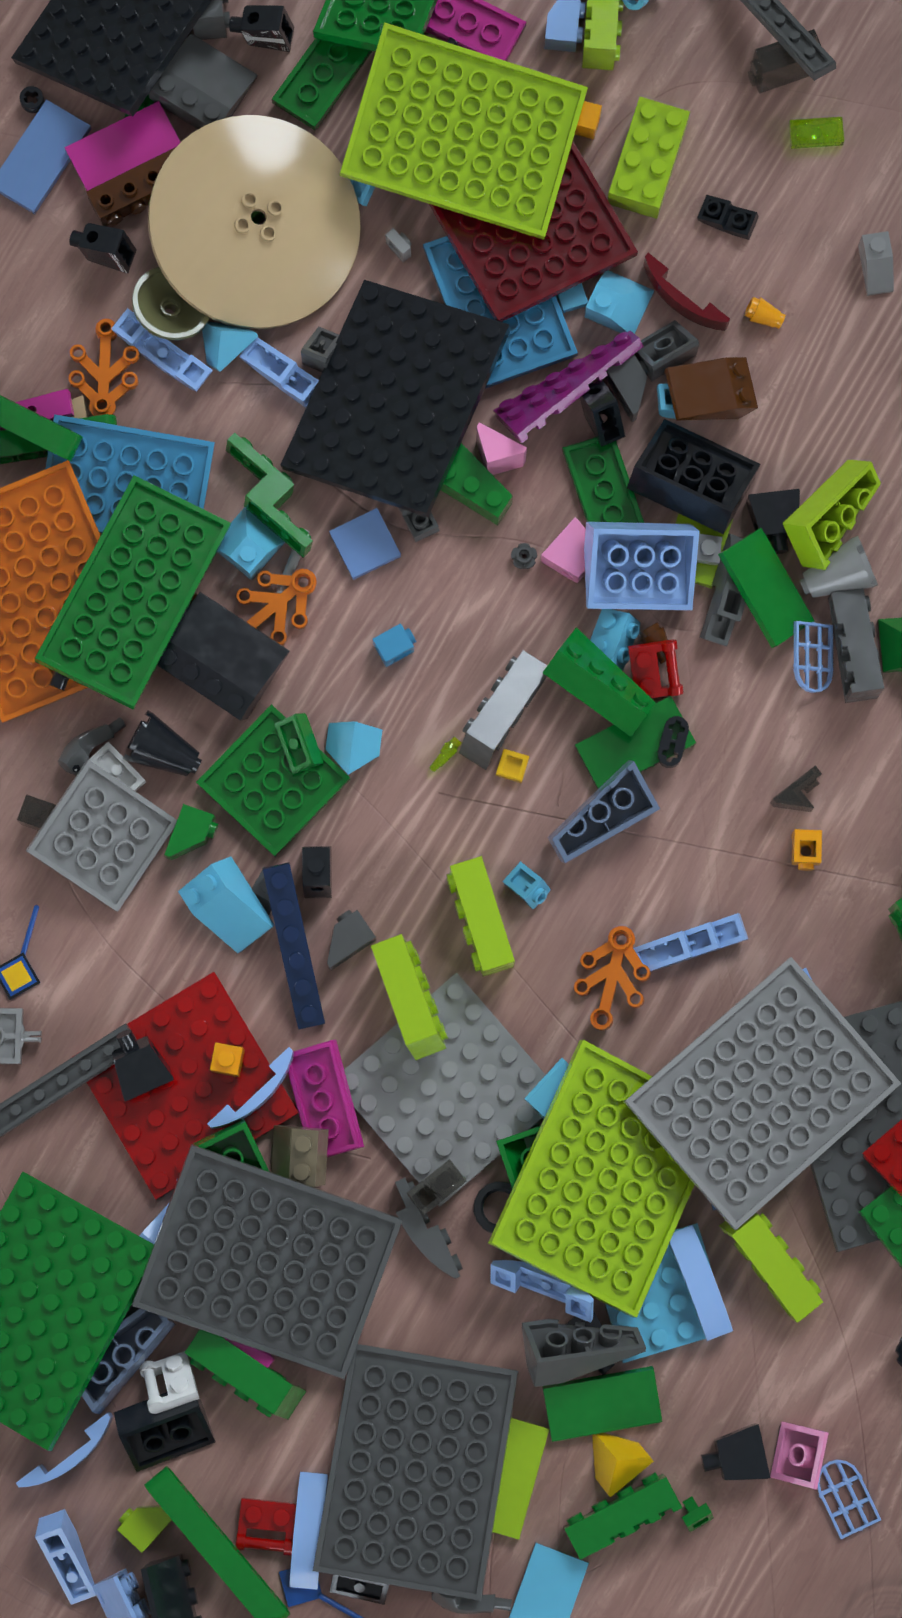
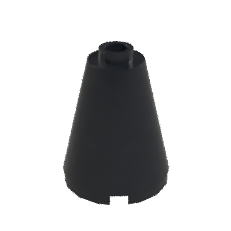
[123,710,202,776]

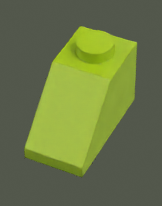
[117,1505,172,1553]

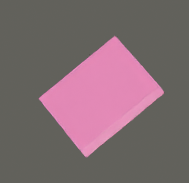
[476,422,527,475]
[770,1422,829,1489]

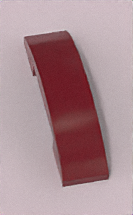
[643,252,730,331]

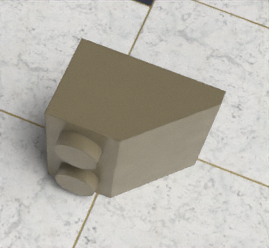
[271,1125,329,1187]

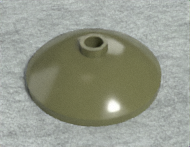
[132,267,209,340]

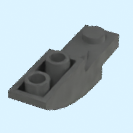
[699,534,746,646]
[395,1178,463,1279]

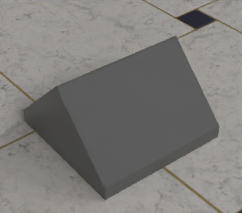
[634,320,699,382]

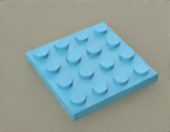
[605,1223,712,1363]

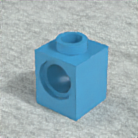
[372,623,416,667]

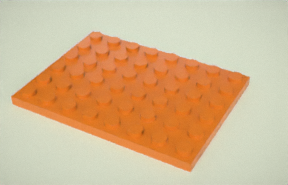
[0,460,101,723]

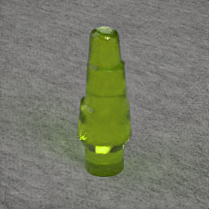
[429,736,462,772]

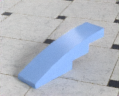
[239,337,319,408]
[633,913,748,975]

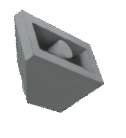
[858,231,894,296]

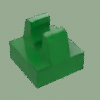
[682,1496,714,1532]

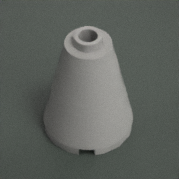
[800,536,878,598]

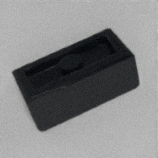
[330,1575,389,1605]

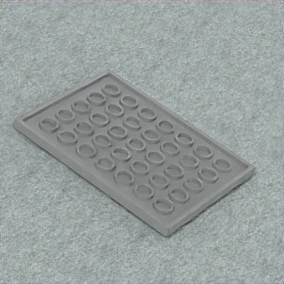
[624,957,901,1230]

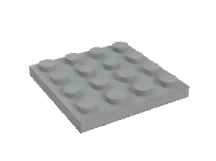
[26,760,177,912]

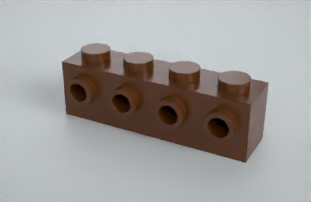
[86,147,176,226]

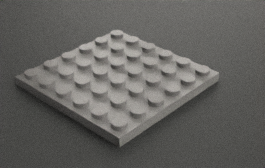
[344,973,545,1207]

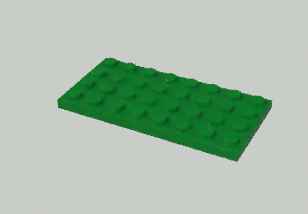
[35,475,231,710]

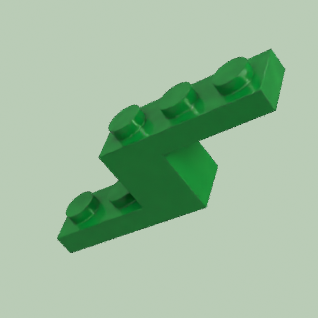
[226,432,313,558]

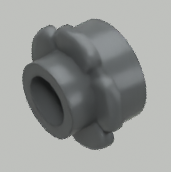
[511,543,538,569]

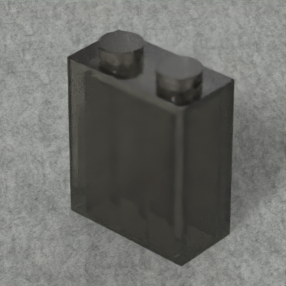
[748,29,821,94]

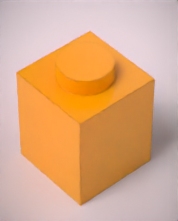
[575,101,602,139]
[210,1042,245,1077]

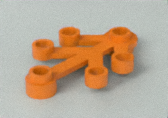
[68,319,140,416]
[236,569,317,645]
[574,926,651,1031]

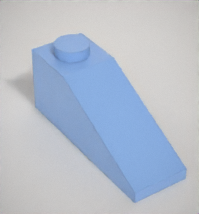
[35,1509,96,1605]

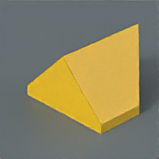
[592,1433,654,1498]

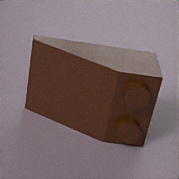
[665,357,758,421]

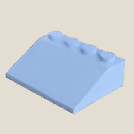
[584,522,699,610]

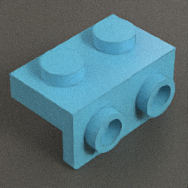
[590,609,641,671]

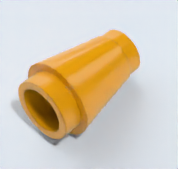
[744,296,786,329]

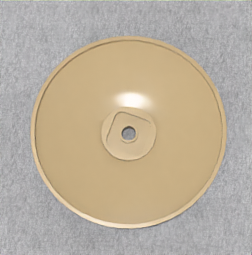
[148,115,361,329]

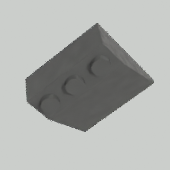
[149,34,258,129]

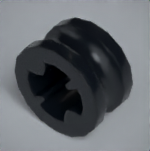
[20,86,45,113]

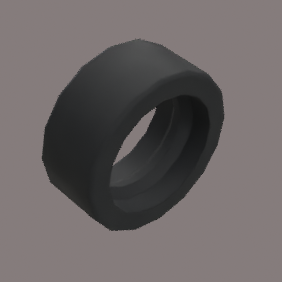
[473,1181,512,1233]

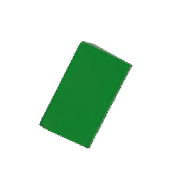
[275,713,324,774]

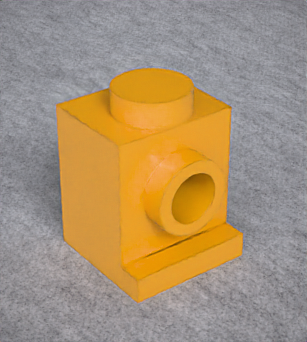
[792,829,822,871]

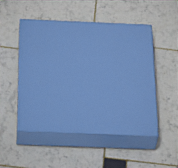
[329,508,401,580]

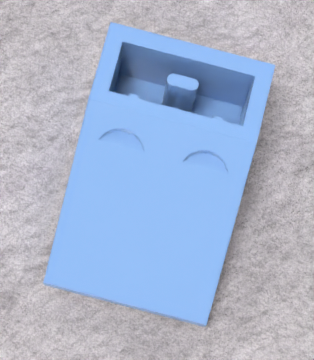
[92,1568,151,1618]

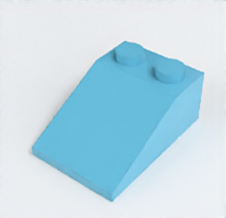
[178,857,275,953]

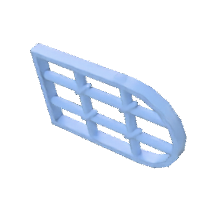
[793,621,833,693]
[817,1459,881,1539]

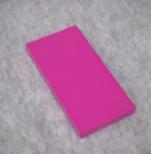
[426,0,526,61]
[64,101,181,191]
[288,1040,364,1158]

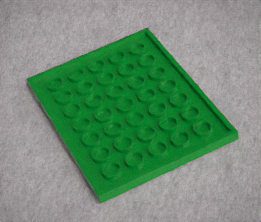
[0,1171,154,1451]

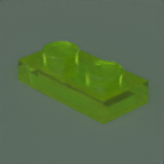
[789,117,844,149]

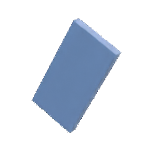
[0,99,92,214]

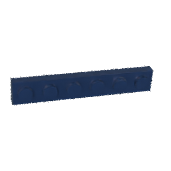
[262,862,325,1030]

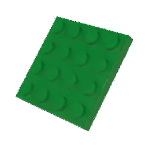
[313,0,437,52]
[196,704,350,857]

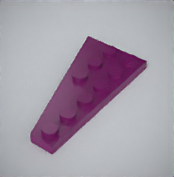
[493,331,643,443]

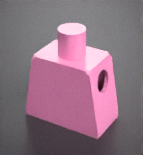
[541,517,586,583]

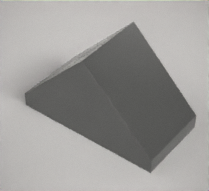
[301,326,339,372]

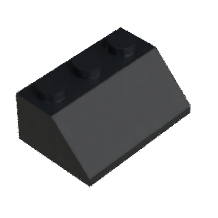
[113,1392,216,1472]

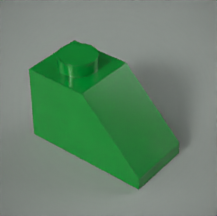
[164,804,218,860]

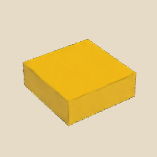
[496,749,530,783]

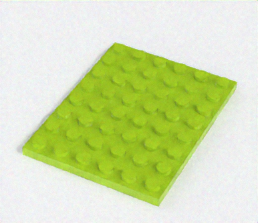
[339,22,588,240]
[488,1040,695,1318]

